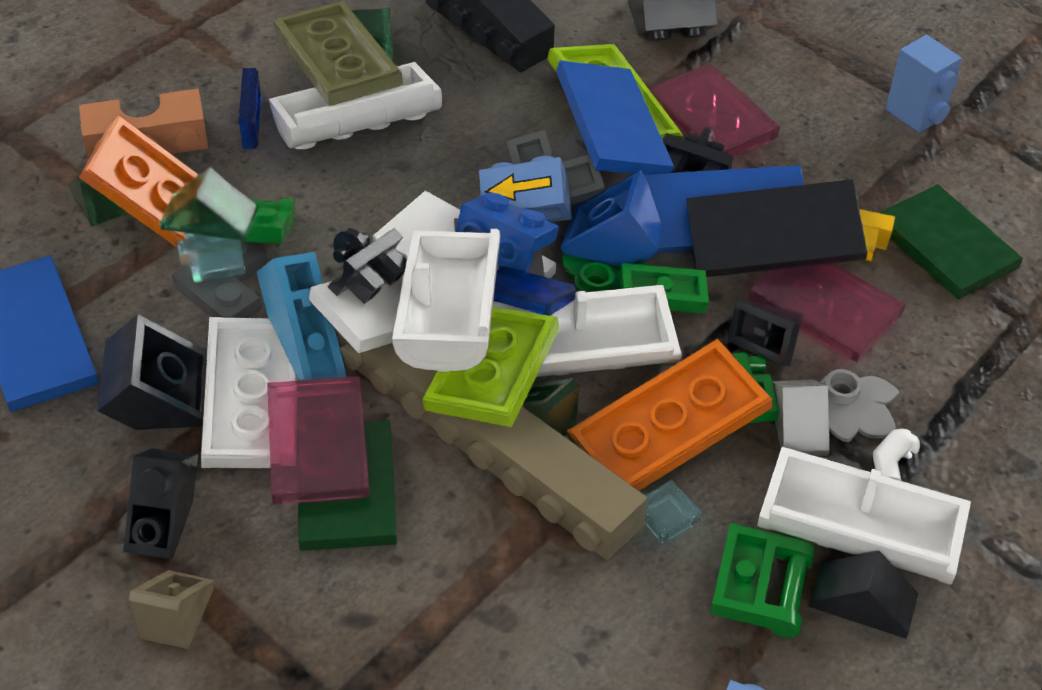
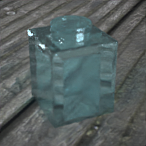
[177,213,245,283]

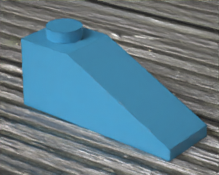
[256,252,348,391]

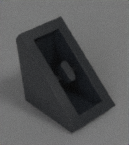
[727,299,804,367]
[809,551,919,639]

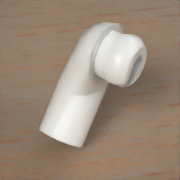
[873,429,920,481]

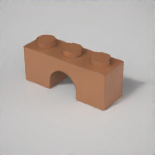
[79,88,209,160]

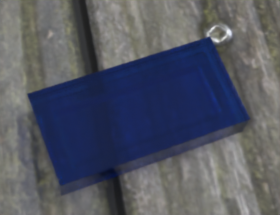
[239,68,262,149]
[493,266,575,316]

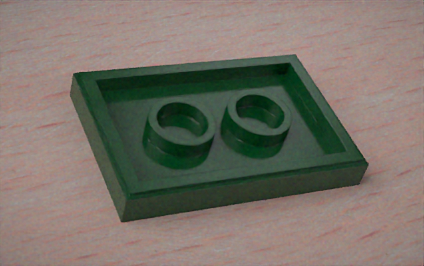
[879,184,1023,299]
[298,420,397,551]

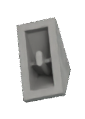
[772,380,830,456]

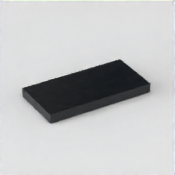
[687,179,868,277]

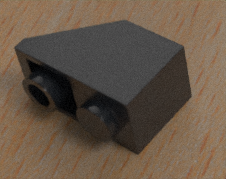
[123,448,198,559]

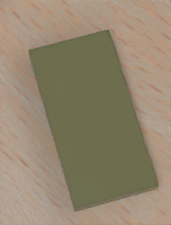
[273,1,403,106]

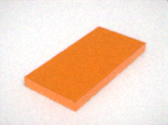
[567,339,772,491]

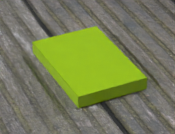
[422,306,560,428]

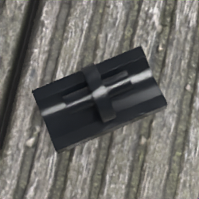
[663,127,733,173]
[328,228,407,304]

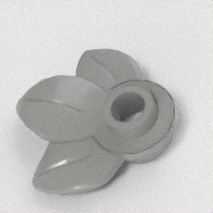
[820,369,899,442]

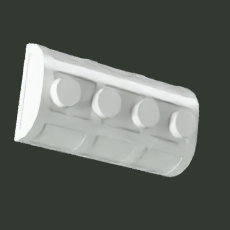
[269,62,442,149]
[392,229,500,372]
[493,285,682,377]
[757,447,971,585]

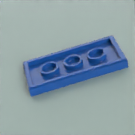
[556,60,674,175]
[645,165,804,254]
[0,255,99,412]

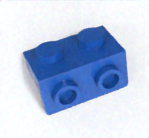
[455,193,559,275]

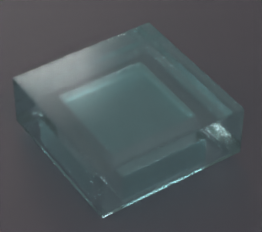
[645,480,702,544]

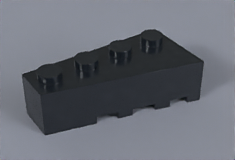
[426,0,555,73]

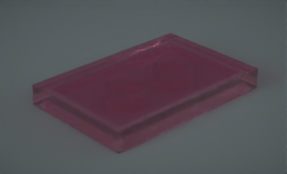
[649,63,780,157]
[749,263,906,363]
[267,376,370,505]

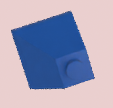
[560,170,663,267]

